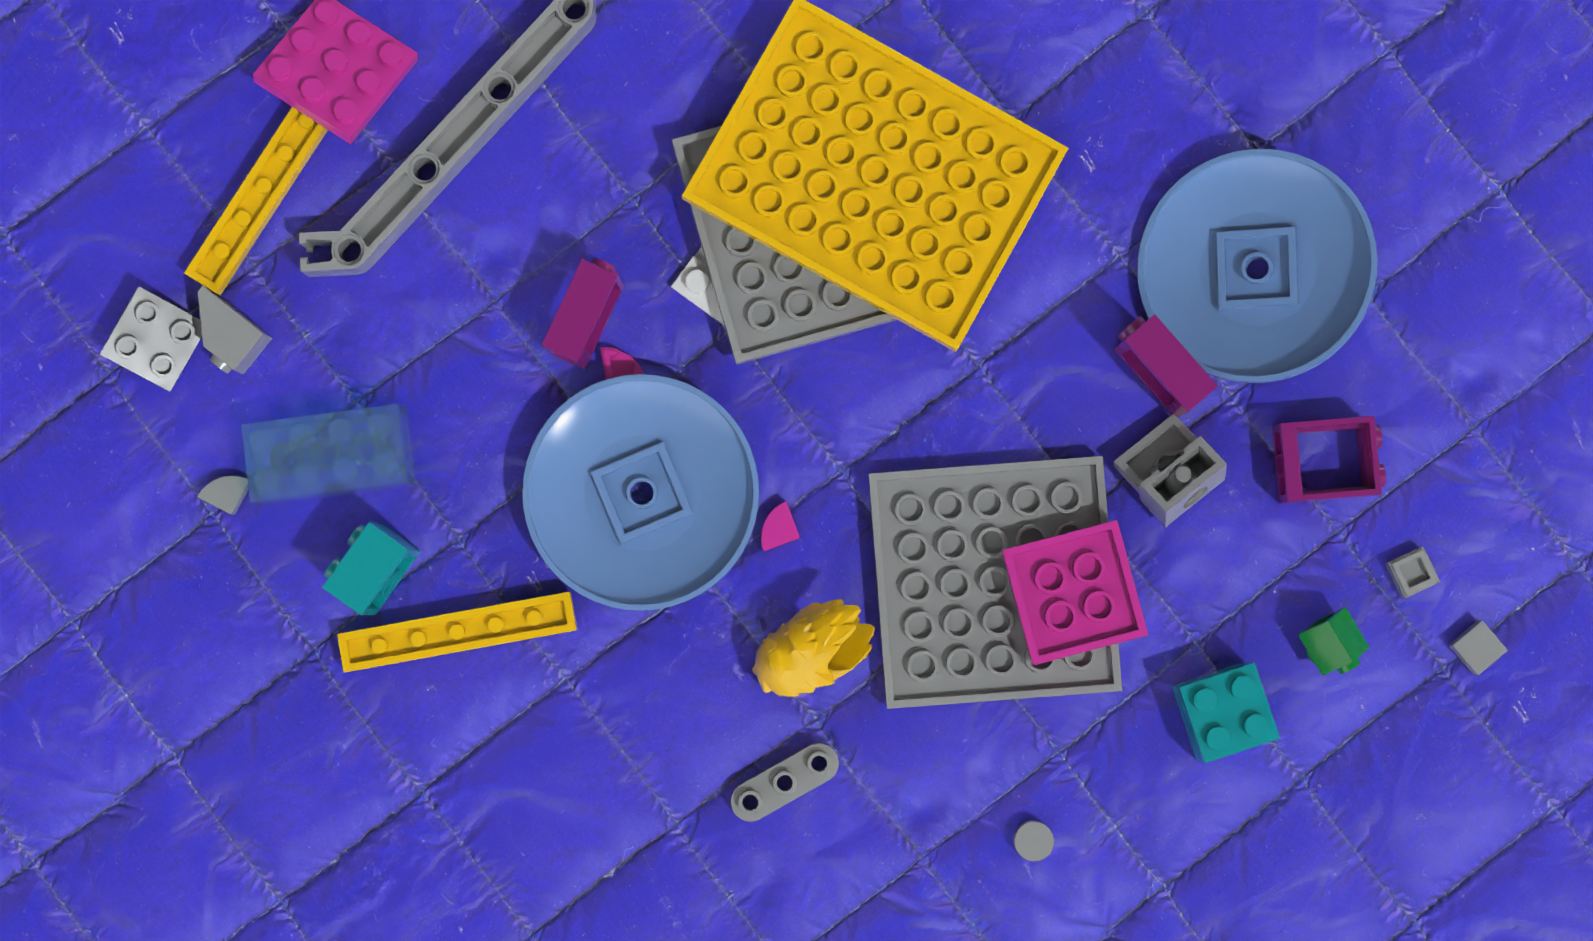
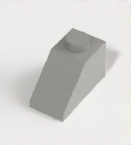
[198,285,273,375]

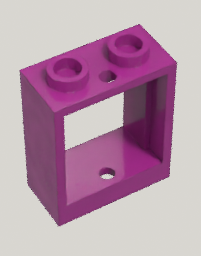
[542,257,624,370]
[1114,314,1218,417]
[1272,416,1386,504]

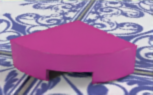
[600,347,644,380]
[761,501,800,552]

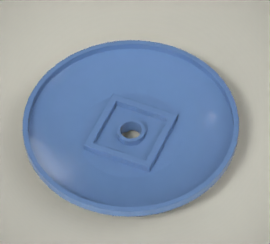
[1137,149,1378,383]
[522,374,759,611]

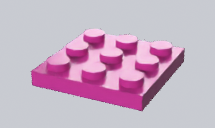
[252,0,418,144]
[1001,520,1148,665]

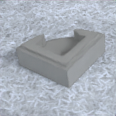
[197,476,253,515]

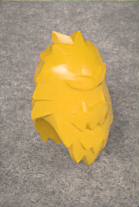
[752,599,875,697]

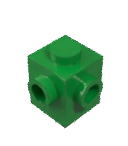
[1298,607,1370,676]

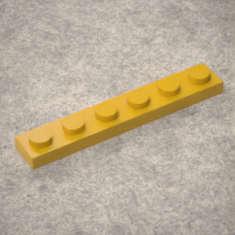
[184,107,328,296]
[337,592,578,673]

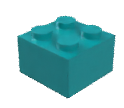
[322,522,421,615]
[1171,661,1280,763]

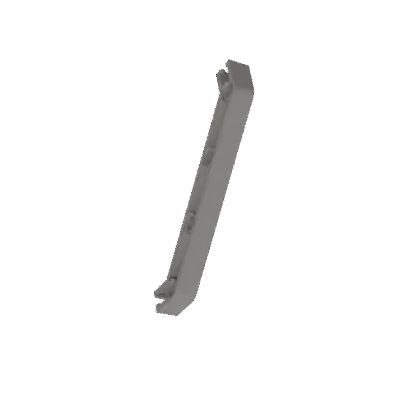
[299,0,597,277]

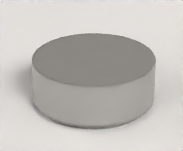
[1013,820,1054,861]

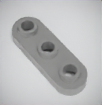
[731,742,839,822]

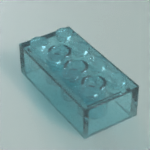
[241,404,416,505]

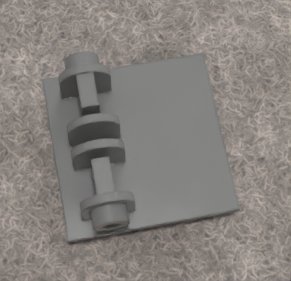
[99,286,202,392]

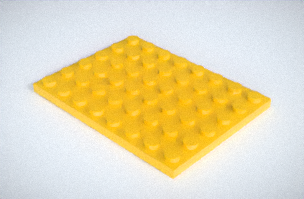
[682,0,1069,352]

